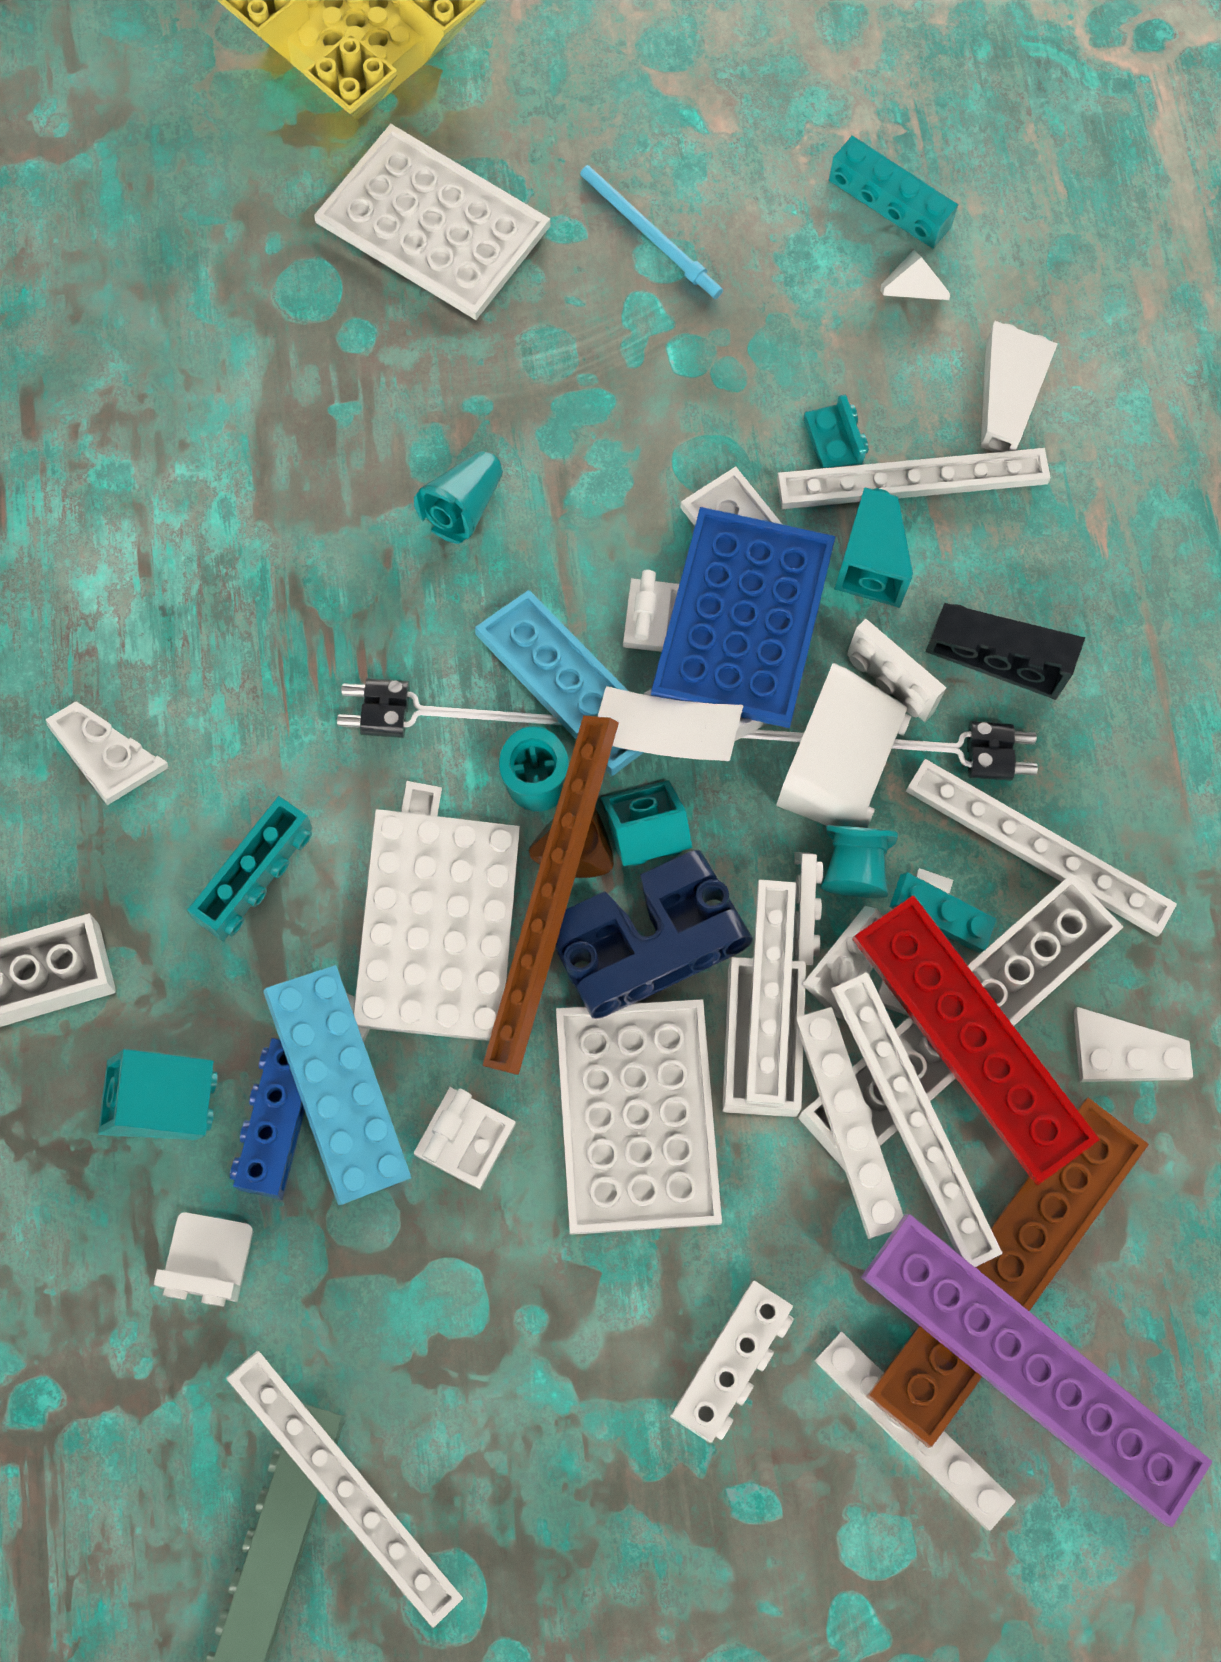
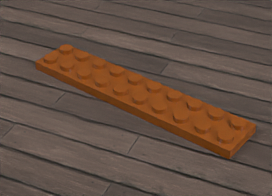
[866,1097,1149,1448]

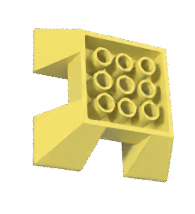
[217,0,487,120]

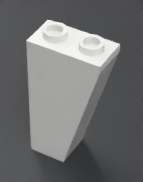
[981,321,1058,452]

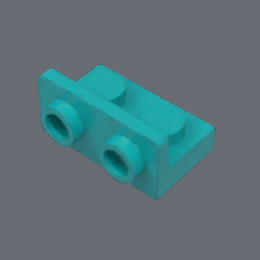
[803,394,869,469]

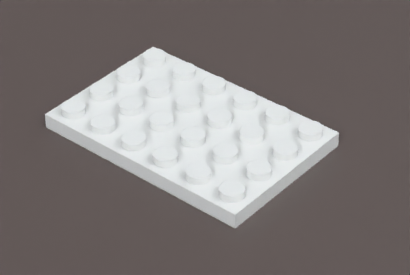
[314,124,550,320]
[353,809,520,1041]
[556,999,722,1235]

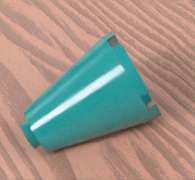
[414,451,503,544]

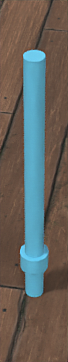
[580,165,723,299]

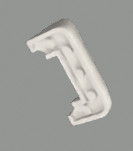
[776,663,911,828]

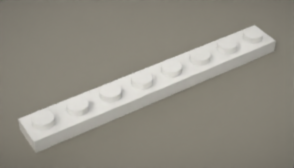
[777,448,1051,509]
[906,759,1177,937]
[831,972,1003,1267]
[226,1351,463,1628]

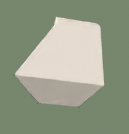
[880,250,950,300]

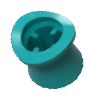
[499,726,568,812]
[821,825,898,898]

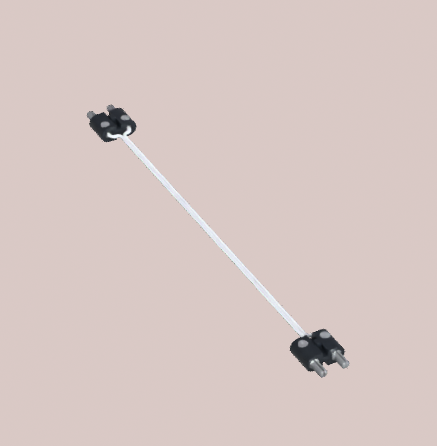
[337,678,1038,781]

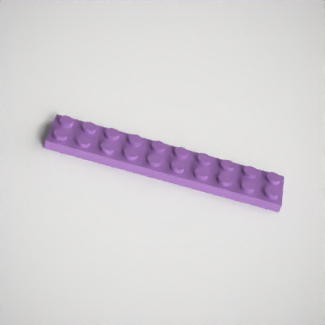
[861,1214,1213,1527]

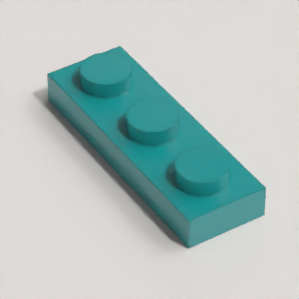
[889,872,996,953]

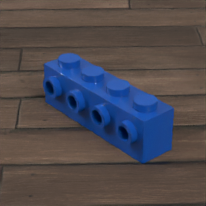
[230,1038,305,1200]

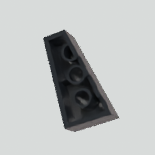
[925,603,1086,700]

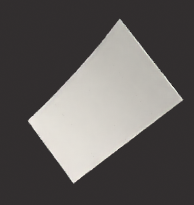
[597,686,743,761]

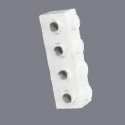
[670,1281,794,1443]

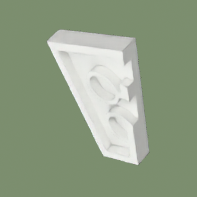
[802,906,883,1020]

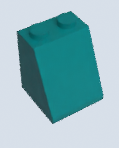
[834,487,913,608]
[98,1049,217,1140]

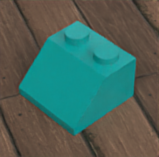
[601,780,693,866]

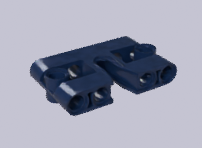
[555,850,753,1019]

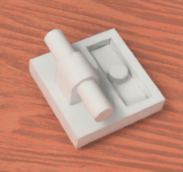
[623,570,680,652]
[413,1087,516,1191]

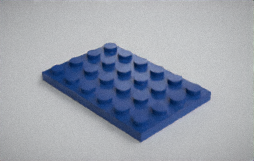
[651,507,836,728]

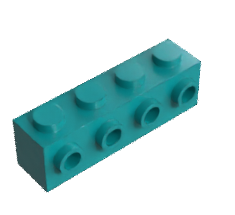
[829,135,959,249]
[187,795,313,942]

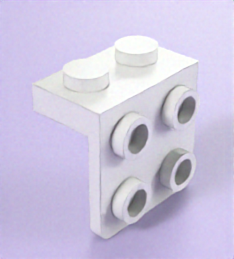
[154,1212,253,1307]

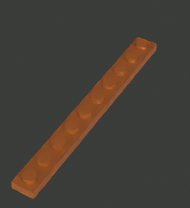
[482,715,619,1075]

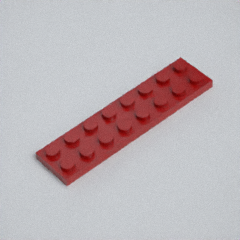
[852,895,1100,1186]

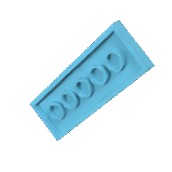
[475,590,644,777]
[263,965,412,1206]

